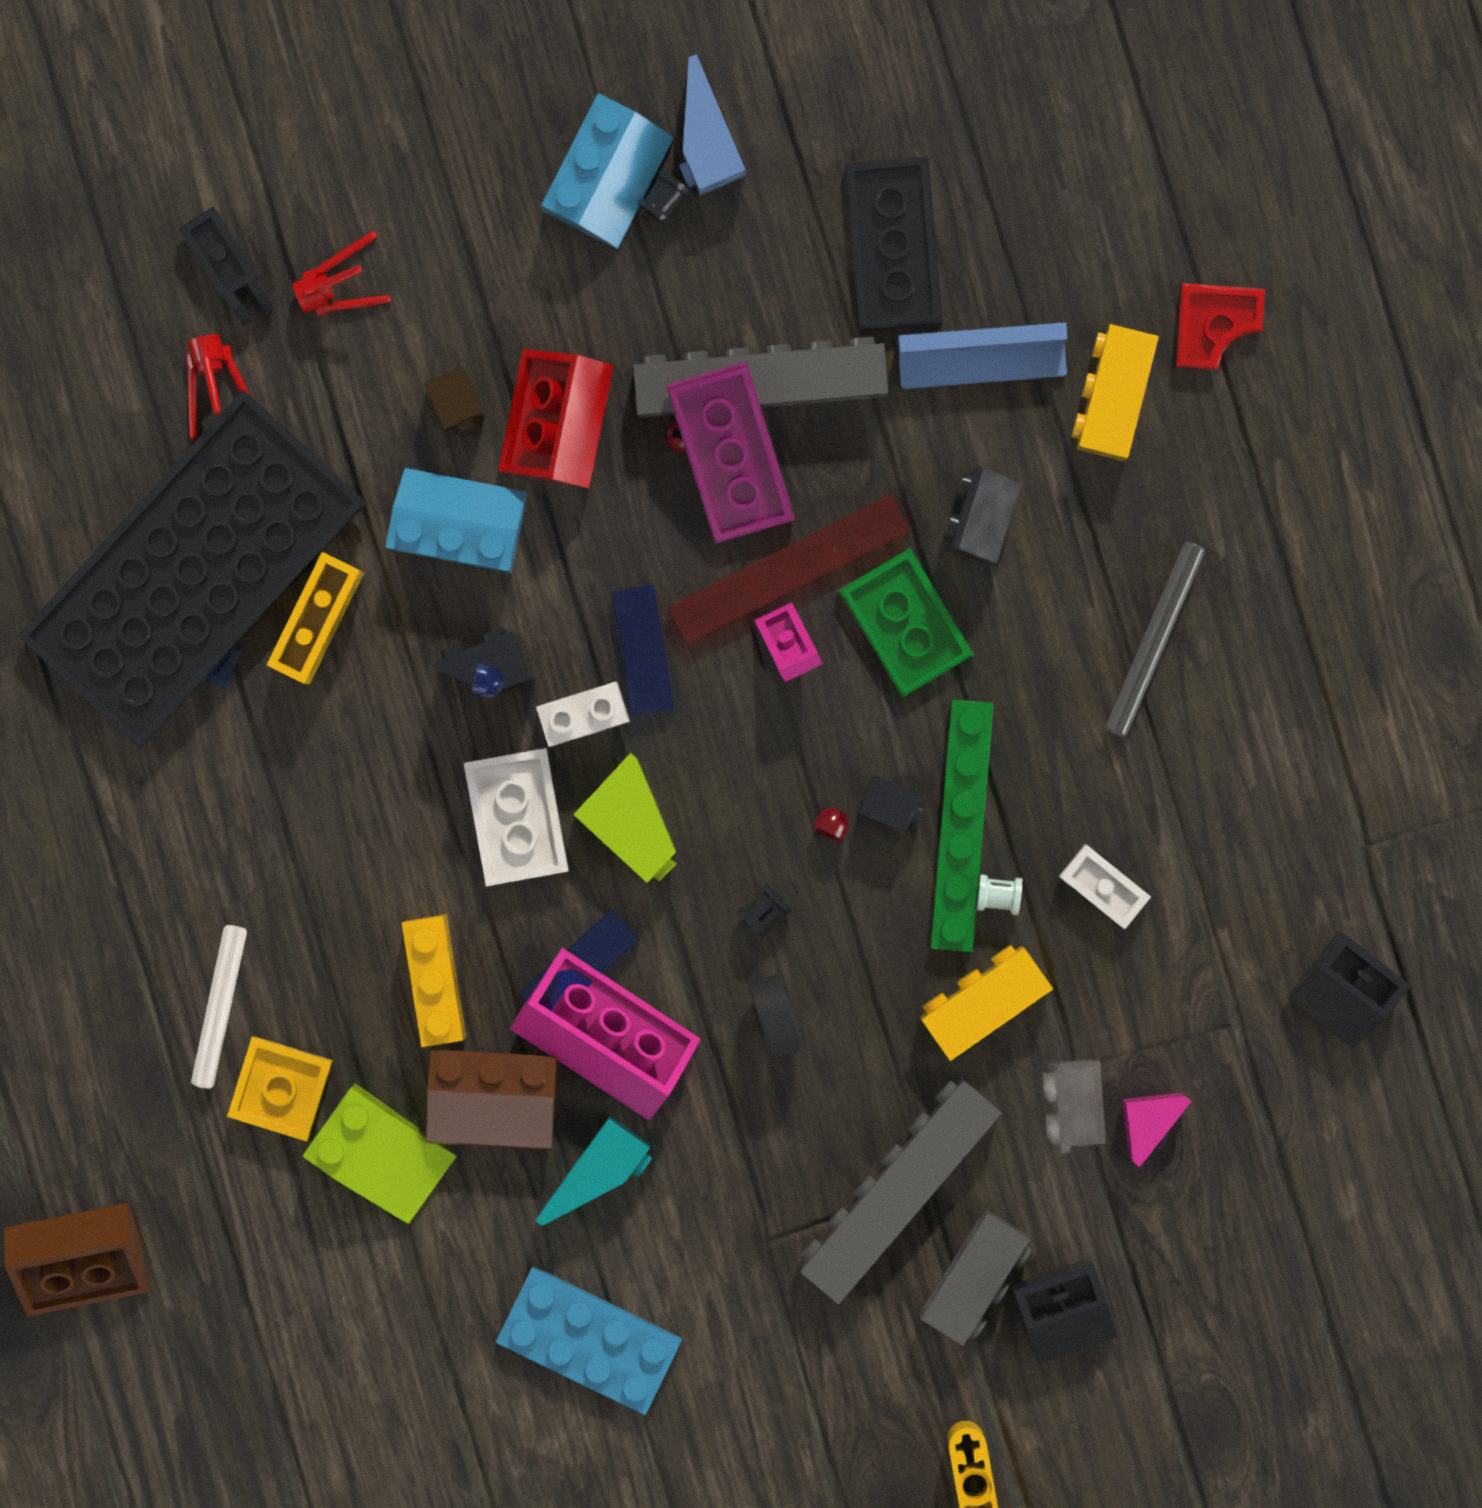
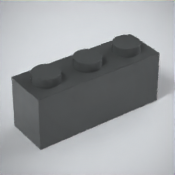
[919,1208,1031,1346]

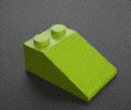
[303,1084,457,1224]

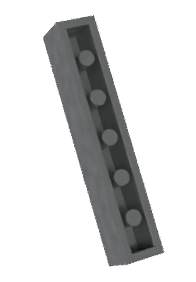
[633,337,888,418]
[799,1077,1002,1305]

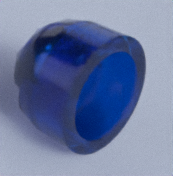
[471,662,503,698]

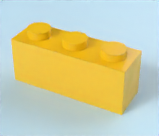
[1071,324,1159,461]
[267,552,364,685]
[402,914,466,1047]
[920,945,1053,1061]

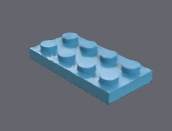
[495,1266,682,1415]

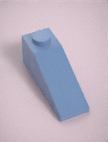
[679,54,746,195]

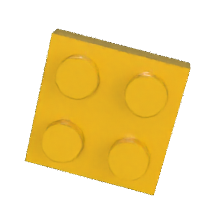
[227,1036,333,1142]

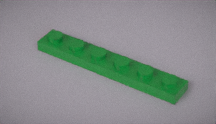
[930,700,994,952]

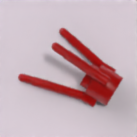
[292,231,391,316]
[185,334,251,441]

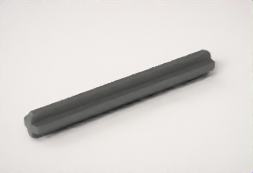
[1106,542,1205,737]

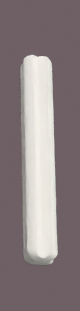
[191,925,247,1089]

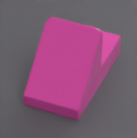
[754,602,823,682]

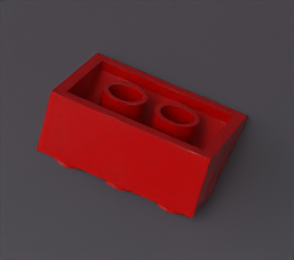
[498,349,614,488]

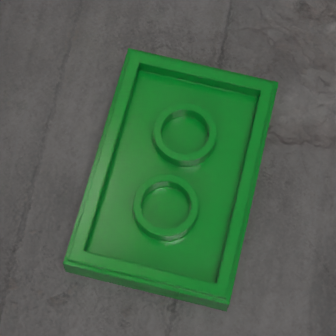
[838,548,974,698]

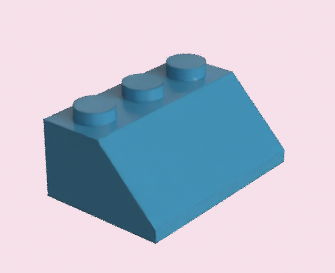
[541,93,674,250]
[385,468,528,574]

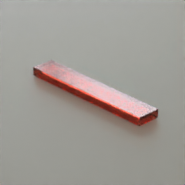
[668,494,910,645]

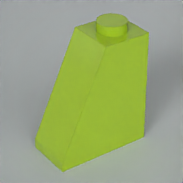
[573,753,676,883]

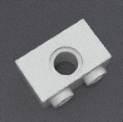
[536,682,630,747]

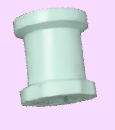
[976,874,1022,915]

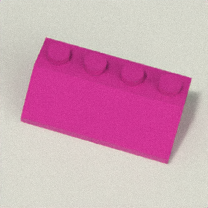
[510,948,701,1120]

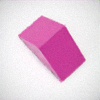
[1122,1093,1192,1167]

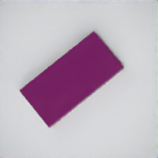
[666,360,795,544]

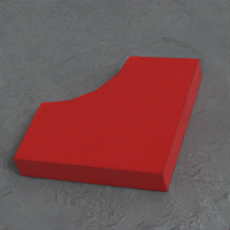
[1175,283,1266,371]

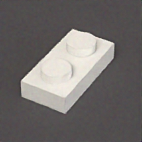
[1059,844,1151,929]

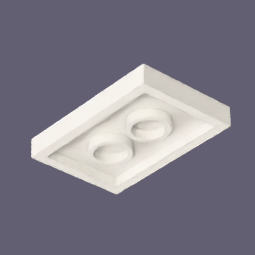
[464,748,569,886]

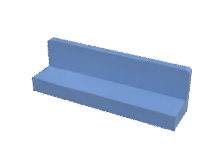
[897,322,1067,389]

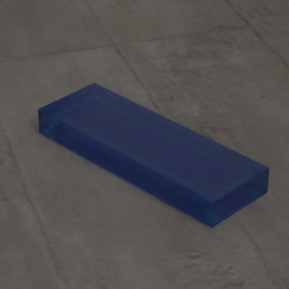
[613,585,674,715]
[519,909,640,1011]

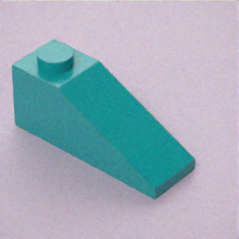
[536,1115,652,1226]

